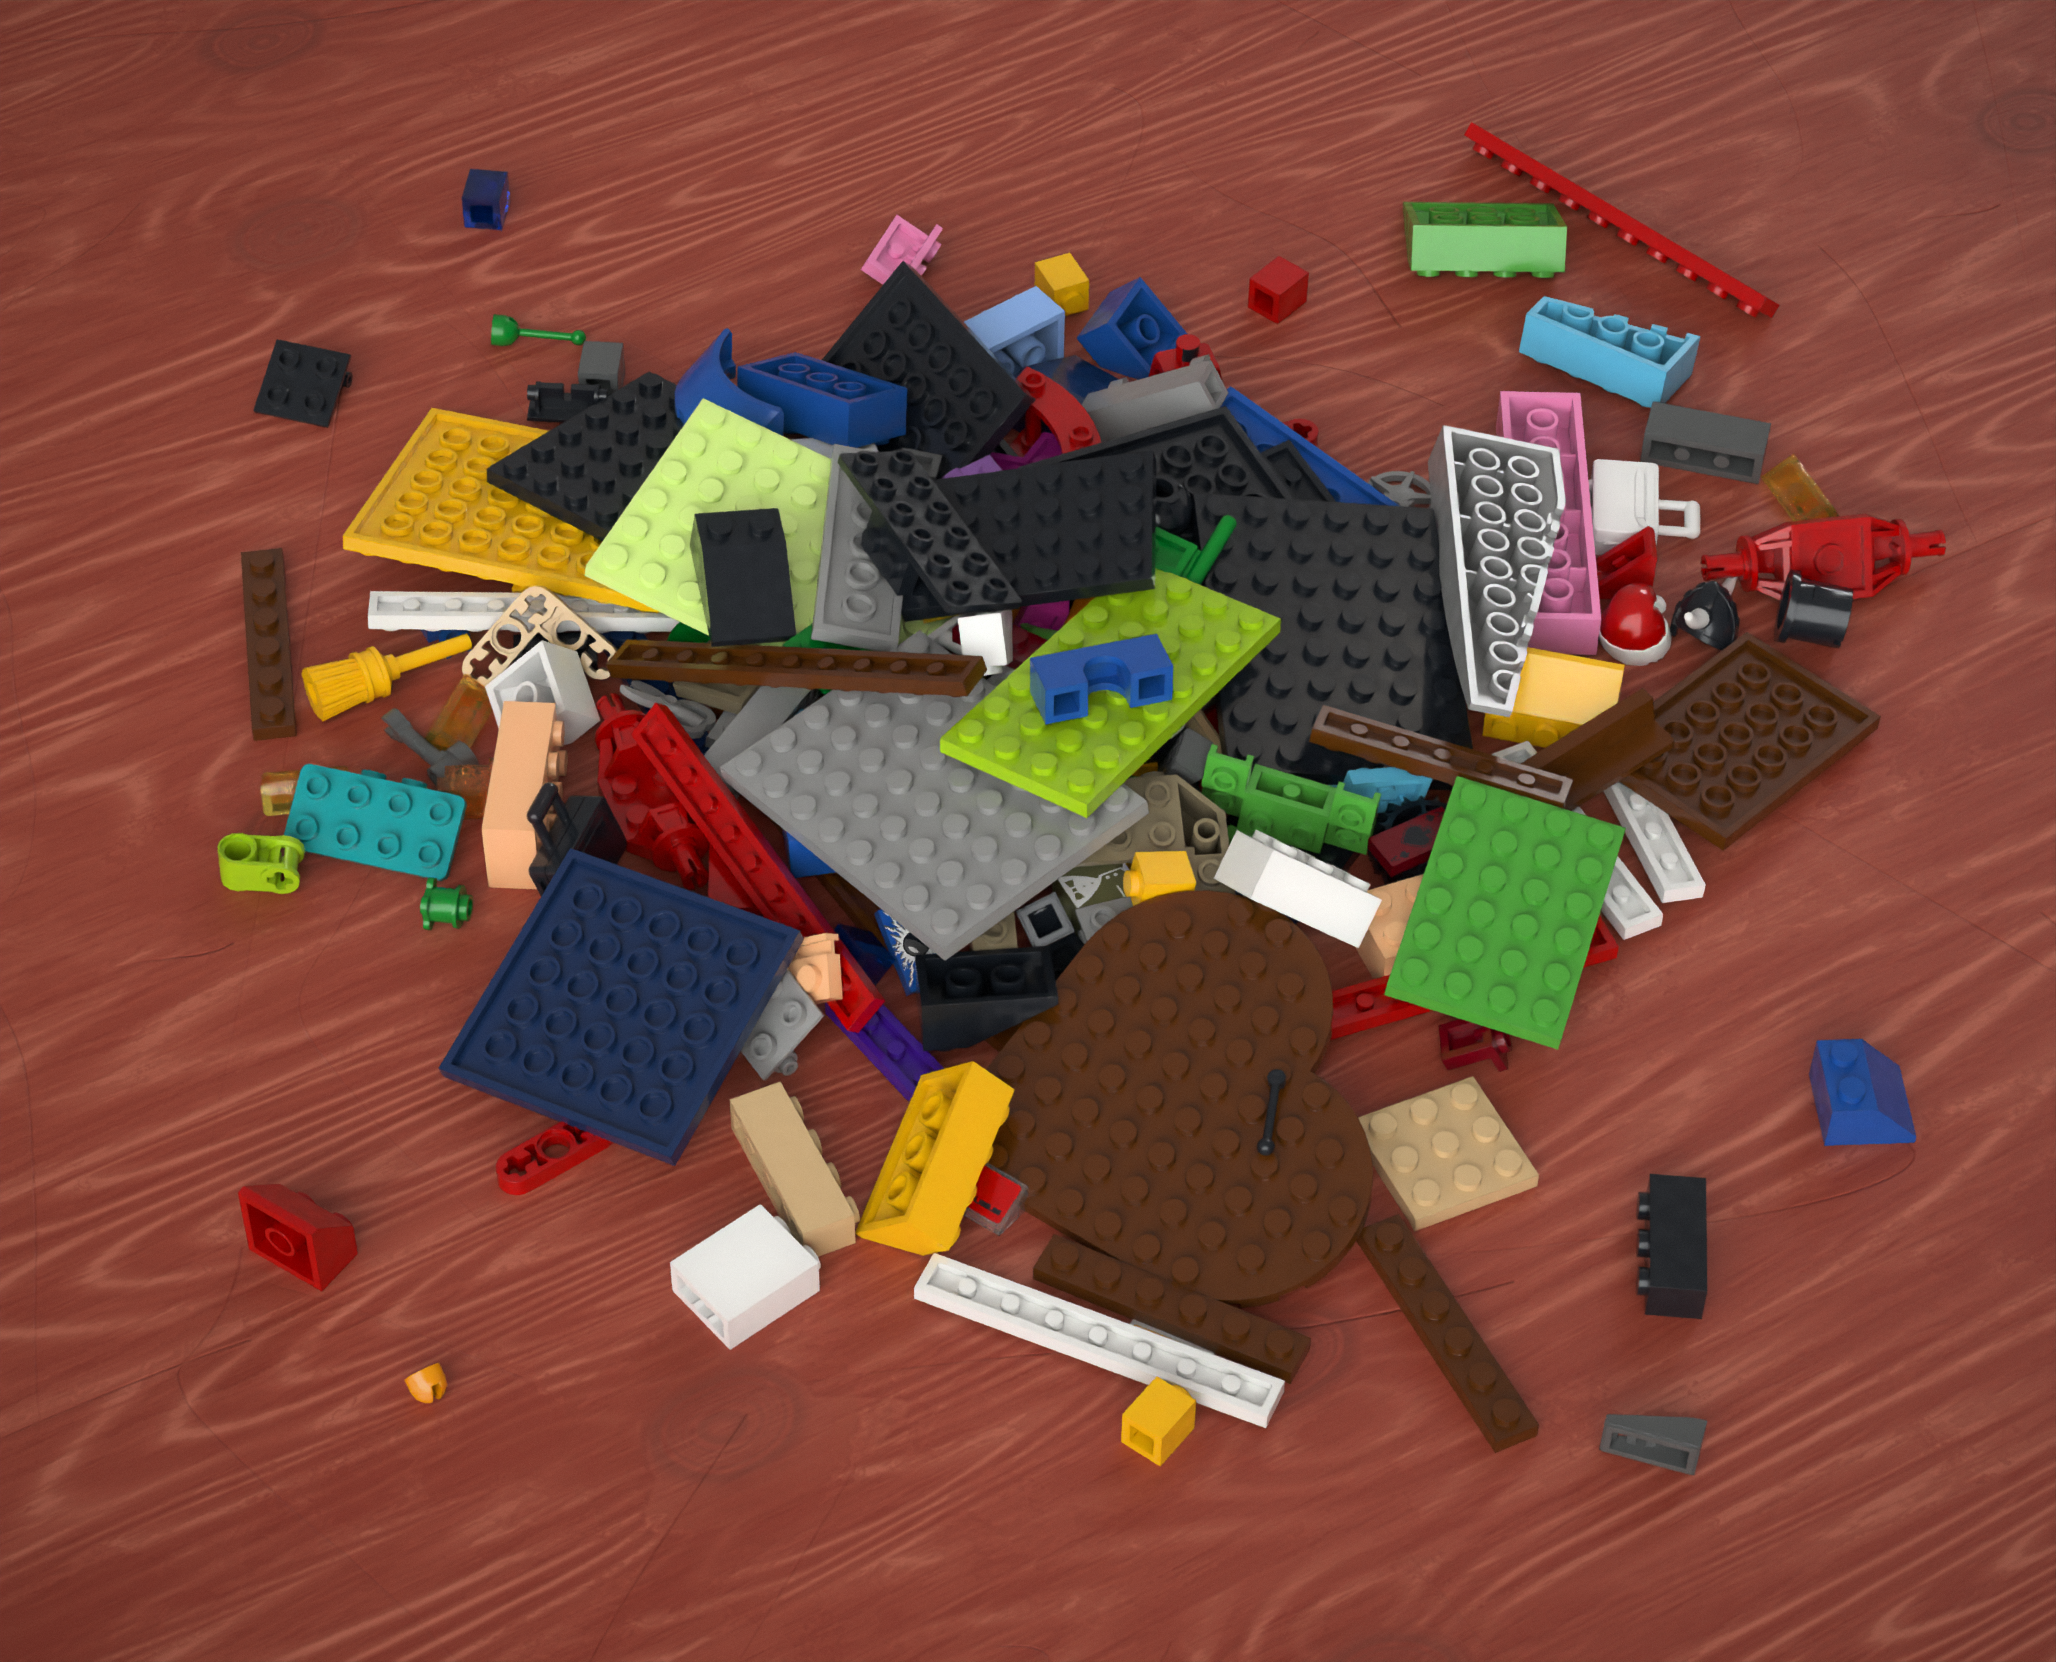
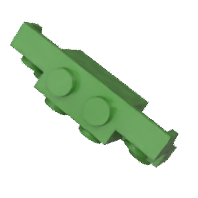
[1201,744,1381,855]

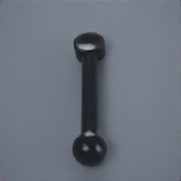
[1257,1069,1286,1156]

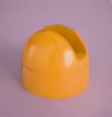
[404,1363,447,1403]

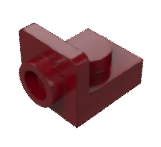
[1439,1019,1512,1072]

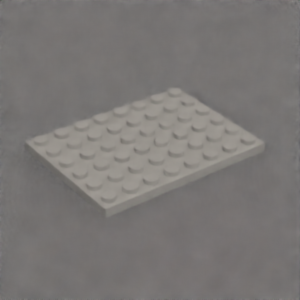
[720,630,1149,961]

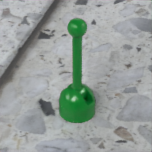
[491,314,586,346]

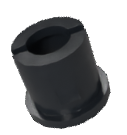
[1774,569,1853,649]

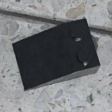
[690,508,796,647]
[915,946,1058,1052]

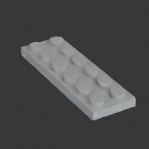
[811,444,903,652]

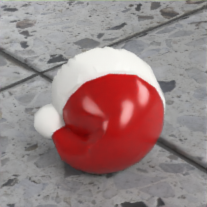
[1599,582,1672,666]

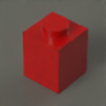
[1248,256,1309,325]

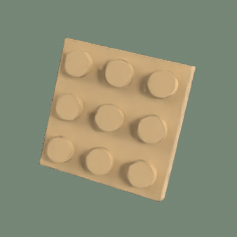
[1358,1076,1539,1231]

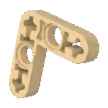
[462,585,617,687]

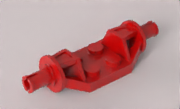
[1700,513,1946,600]
[595,693,709,890]

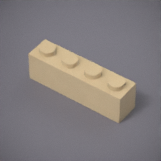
[729,1081,860,1257]

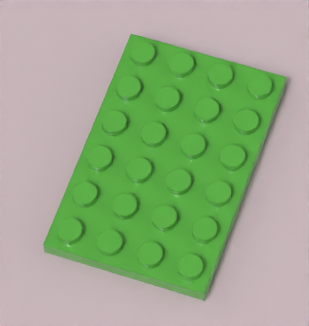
[1384,776,1626,1050]

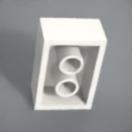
[1214,830,1382,948]

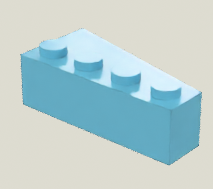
[1519,296,1701,408]

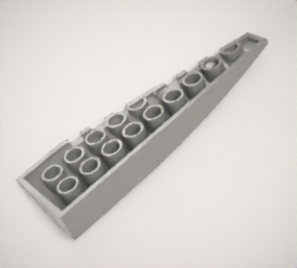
[1428,425,1566,718]

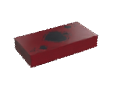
[1367,806,1445,877]

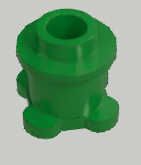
[420,877,473,930]

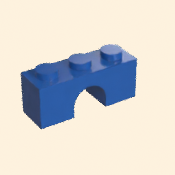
[1030,634,1173,725]

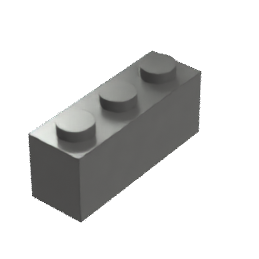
[1640,401,1771,484]

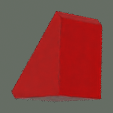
[1596,526,1657,599]

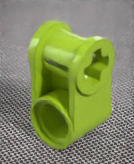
[217,833,305,894]

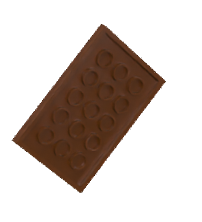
[1619,632,1881,851]

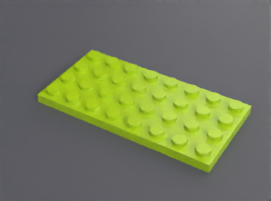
[940,568,1281,818]

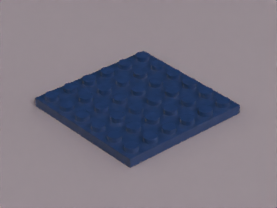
[438,848,804,1166]

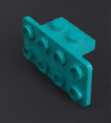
[284,764,467,881]

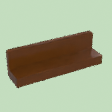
[1520,688,1674,811]

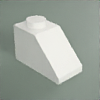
[958,610,1013,676]

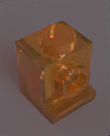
[437,758,494,820]

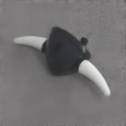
[1670,577,1740,650]

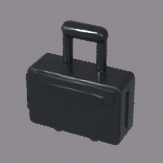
[526,782,627,896]

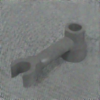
[380,708,479,790]

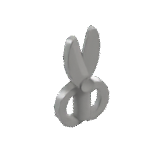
[620,680,716,739]

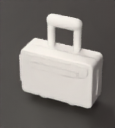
[1588,459,1701,555]

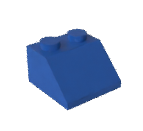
[1076,277,1187,380]
[1809,1039,1916,1146]

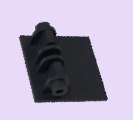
[253,339,353,428]

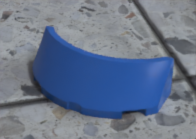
[675,328,784,436]

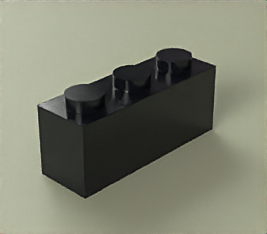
[1636,1174,1707,1319]

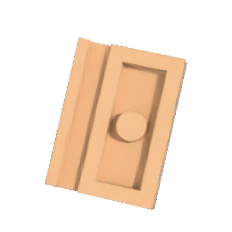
[788,933,843,1004]

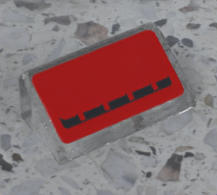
[964,1163,1029,1236]

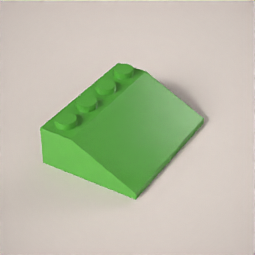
[1403,202,1567,278]

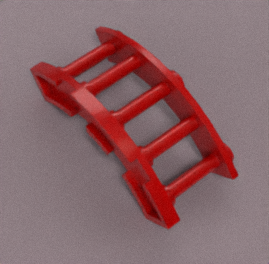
[1009,366,1101,457]

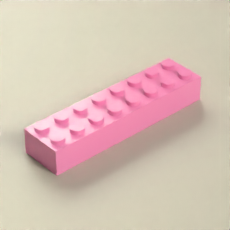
[1496,391,1601,655]

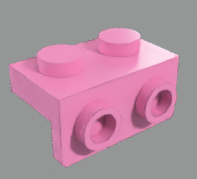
[861,215,943,285]

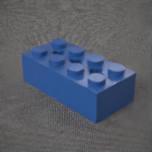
[737,352,907,448]

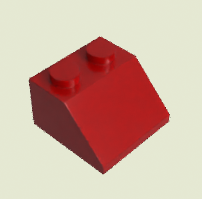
[238,1184,358,1292]

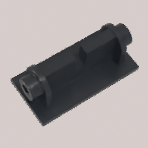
[527,381,609,423]

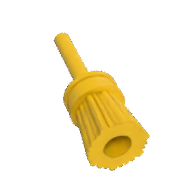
[301,633,472,722]

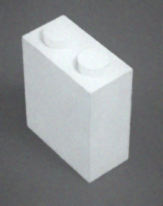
[670,1204,821,1350]

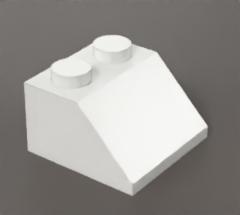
[485,640,600,745]

